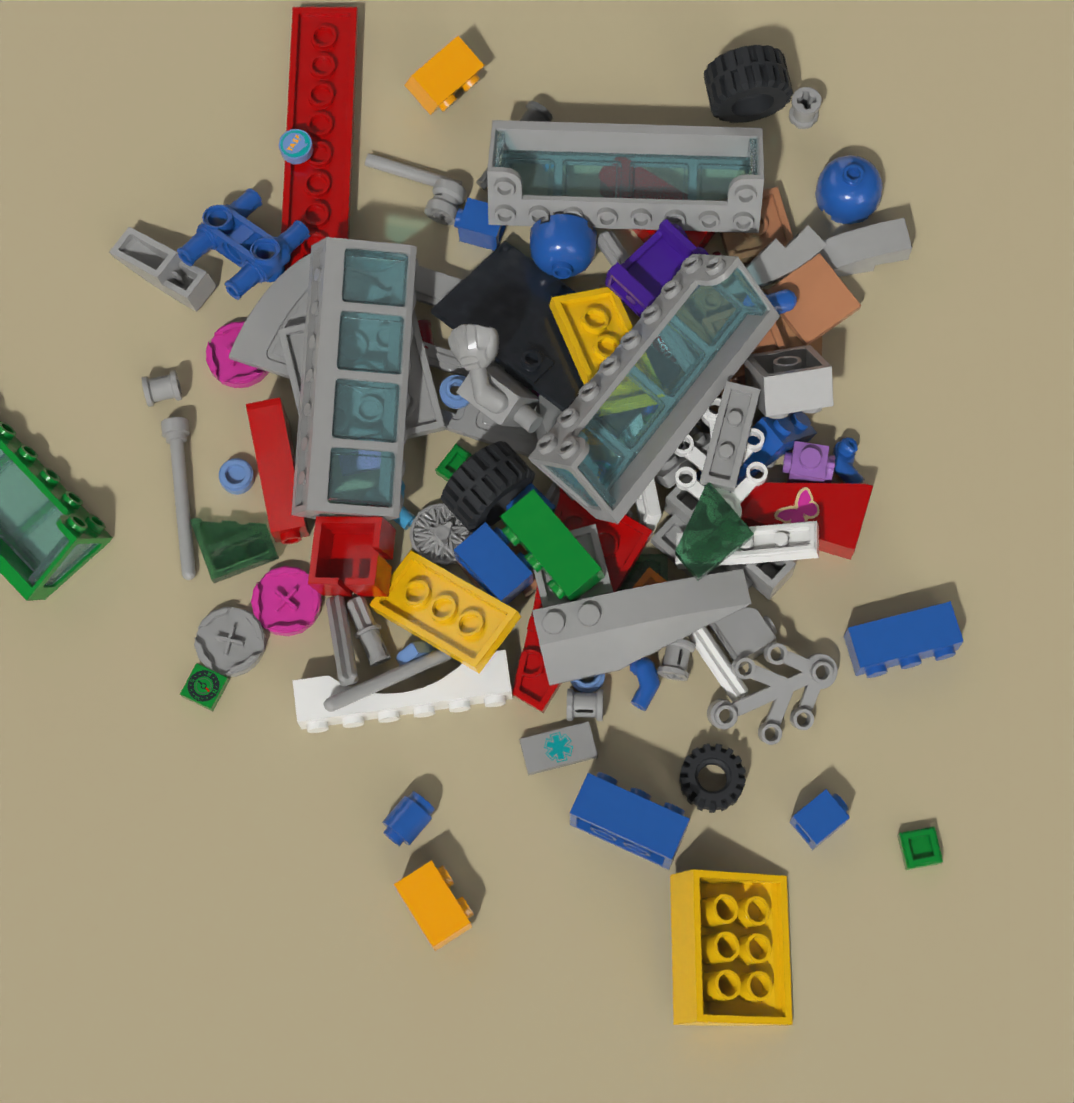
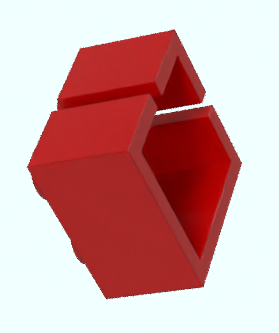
[308,516,396,597]

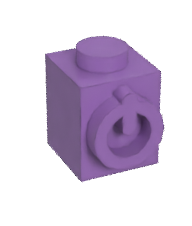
[782,441,835,483]

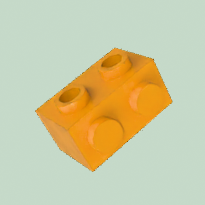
[404,36,485,115]
[394,860,474,951]

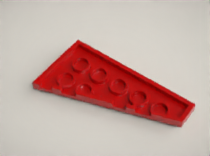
[512,488,653,714]

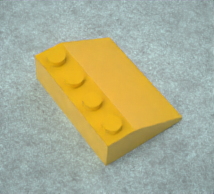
[670,869,793,1026]

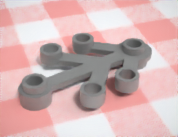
[707,642,838,745]

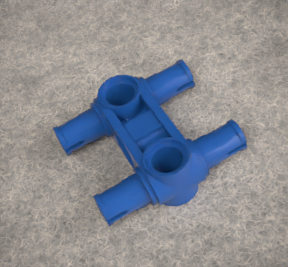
[177,188,310,300]

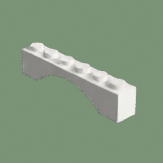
[293,650,513,733]

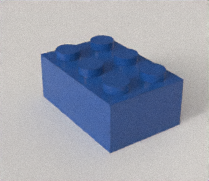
[570,772,690,870]

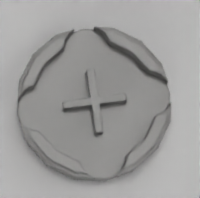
[194,607,266,677]

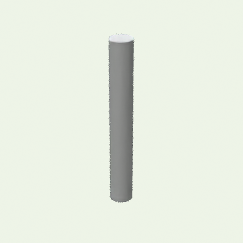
[365,153,462,187]

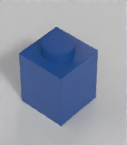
[454,198,506,251]
[789,789,850,850]

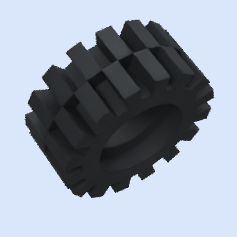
[679,743,746,813]

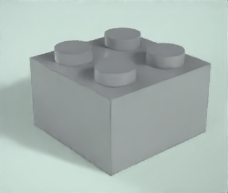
[744,345,834,419]

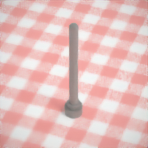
[161,417,196,580]
[324,649,452,712]

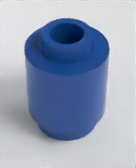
[382,791,435,846]

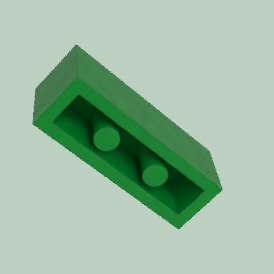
[500,489,605,602]

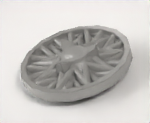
[409,503,472,566]

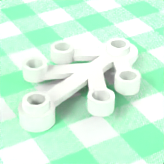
[674,397,768,529]

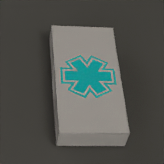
[519,721,598,776]

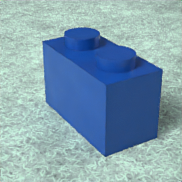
[454,522,534,605]

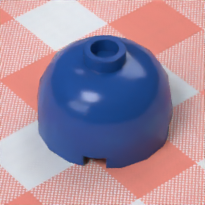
[815,155,883,225]
[530,214,597,279]

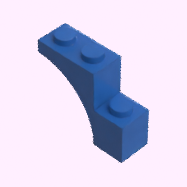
[696,411,817,494]

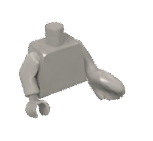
[448,324,543,433]

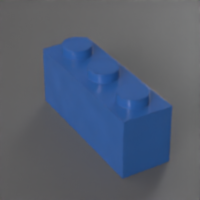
[844,601,964,678]

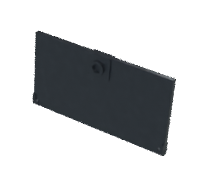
[431,241,681,443]

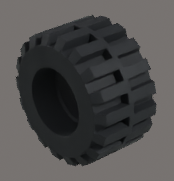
[704,45,793,123]
[441,441,535,533]

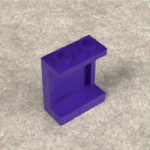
[605,219,709,318]

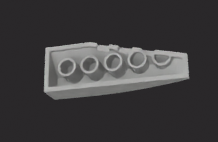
[532,569,751,686]

